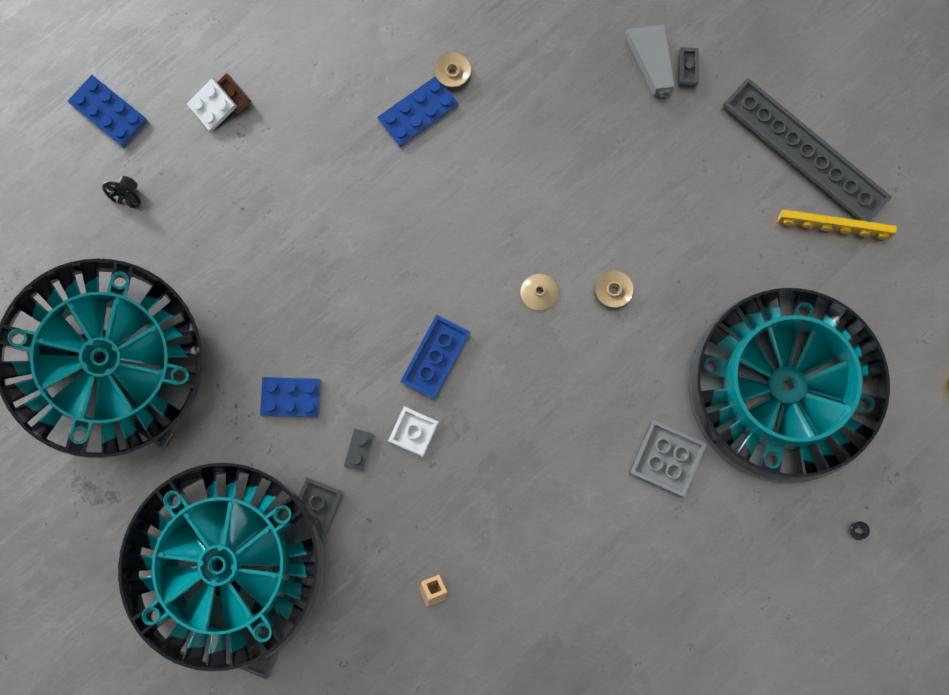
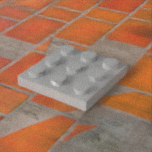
[629,420,707,498]

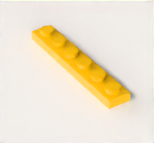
[778,209,897,240]

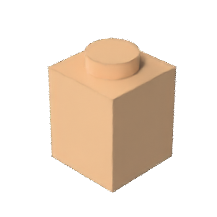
[419,575,447,608]

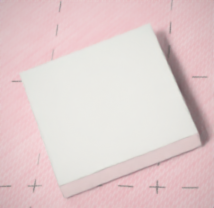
[388,406,439,458]

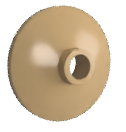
[434,52,471,87]
[595,270,634,308]
[521,274,559,311]

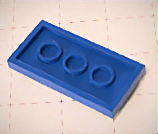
[67,75,148,147]
[377,77,459,148]
[400,314,470,400]

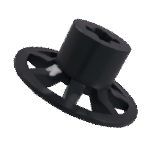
[102,176,141,208]

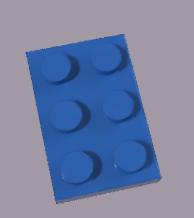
[260,377,321,418]

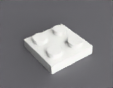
[187,78,237,132]

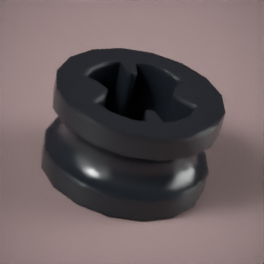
[850,521,870,540]

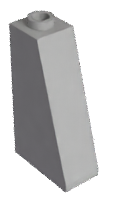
[626,24,674,97]

